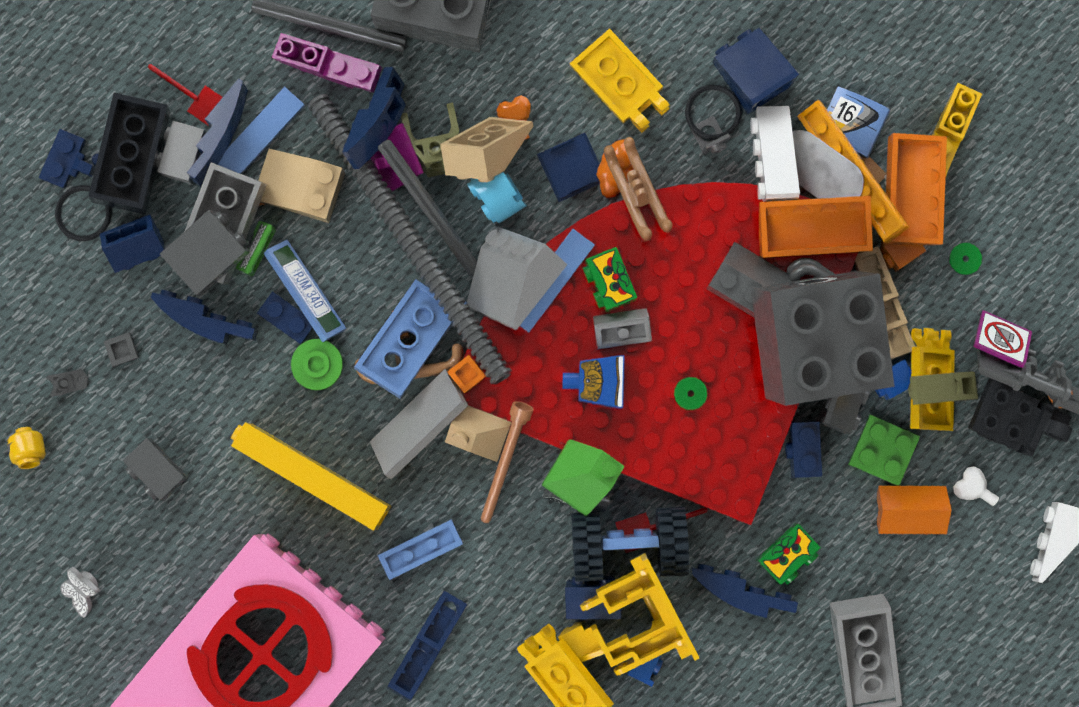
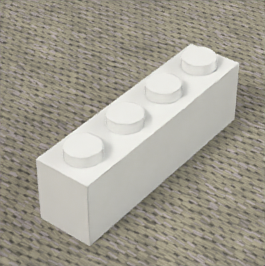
[751,106,800,202]

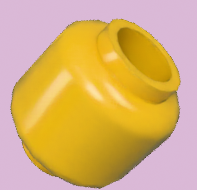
[7,427,46,469]

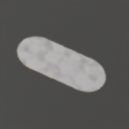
[792,130,864,199]

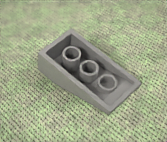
[830,594,902,707]

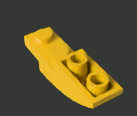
[932,83,982,175]

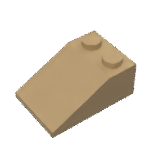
[440,117,533,182]
[258,149,345,223]

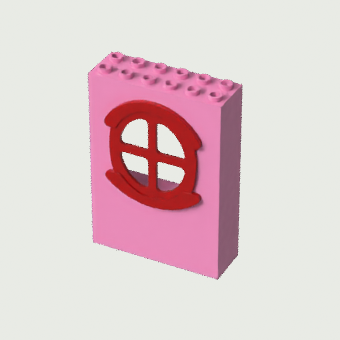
[110,533,386,707]

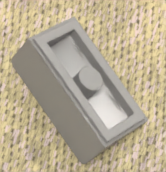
[593,309,652,349]

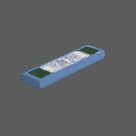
[263,240,346,342]

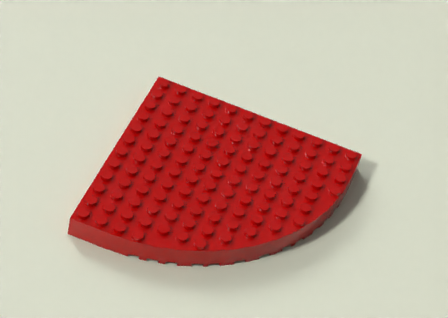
[458,182,858,525]

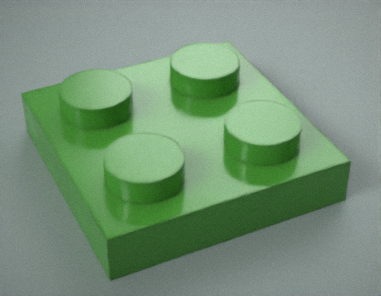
[848,415,920,486]

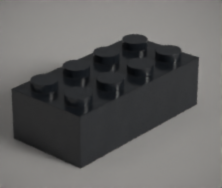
[88,93,170,215]

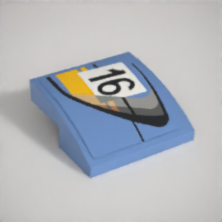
[827,87,890,159]

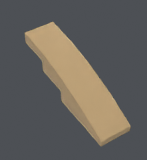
[854,247,915,360]

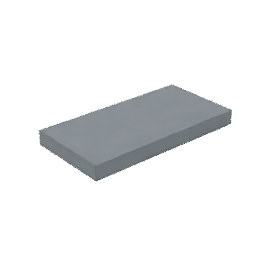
[370,369,468,479]

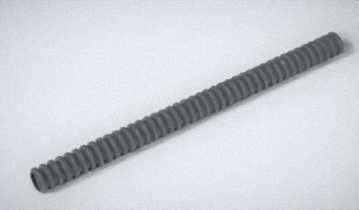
[308,94,512,384]

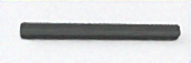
[251,0,406,52]
[378,140,477,277]

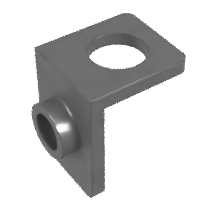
[691,116,731,154]

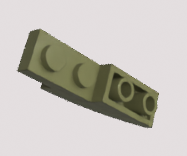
[908,372,978,405]

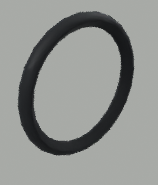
[685,84,742,140]
[55,185,112,241]

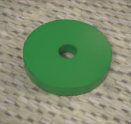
[949,243,982,275]
[674,377,707,410]

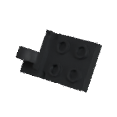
[968,378,1073,456]

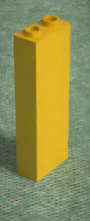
[231,422,392,531]

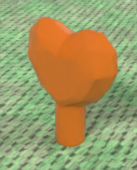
[497,95,531,140]

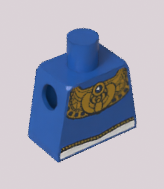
[562,355,624,409]

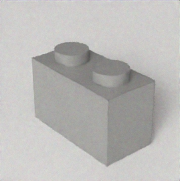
[156,121,207,185]

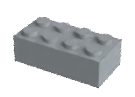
[184,163,267,284]

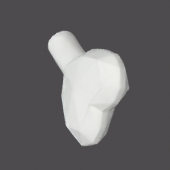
[953,466,999,506]

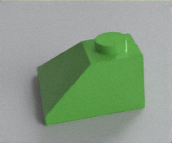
[542,439,624,516]

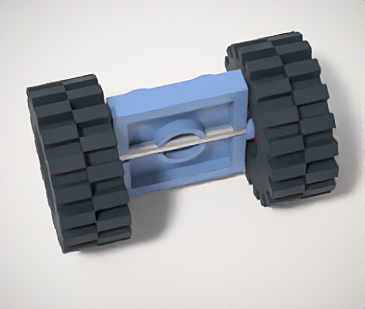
[571,507,689,582]

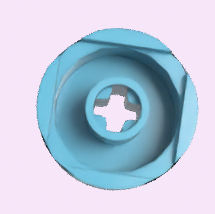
[467,172,527,223]

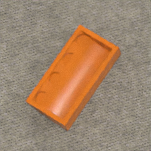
[884,133,947,245]
[759,195,873,257]

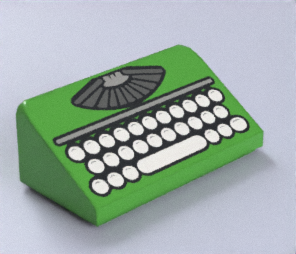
[236,221,276,276]

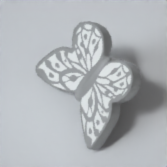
[60,567,100,618]

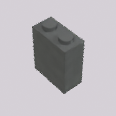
[160,210,250,296]

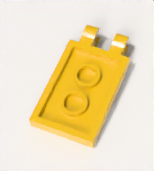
[570,29,670,133]
[910,328,955,431]
[517,624,614,707]

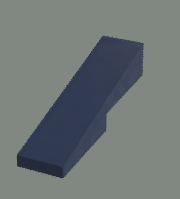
[387,591,467,702]

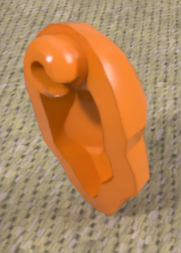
[596,139,634,198]

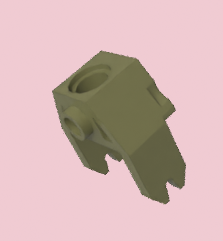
[401,103,460,177]

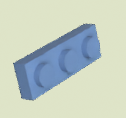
[378,519,463,580]

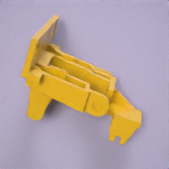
[558,553,699,676]

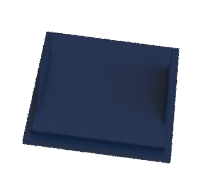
[537,133,600,202]

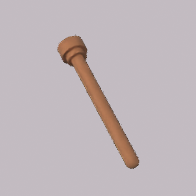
[481,401,534,523]

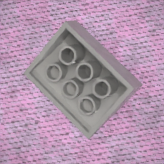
[467,226,567,330]

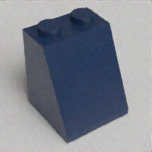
[712,28,799,115]

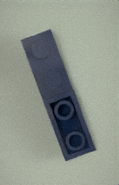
[342,67,406,169]
[151,290,258,345]
[690,563,798,618]

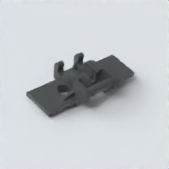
[977,349,1079,414]

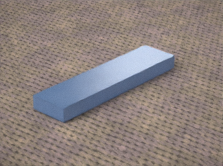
[218,87,305,174]
[520,229,595,333]

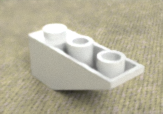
[1030,502,1079,583]

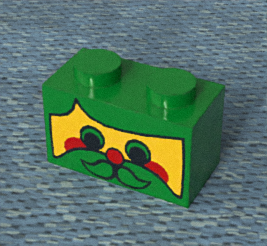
[583,247,637,312]
[756,523,821,585]

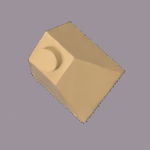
[445,406,512,462]

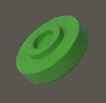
[291,339,343,390]

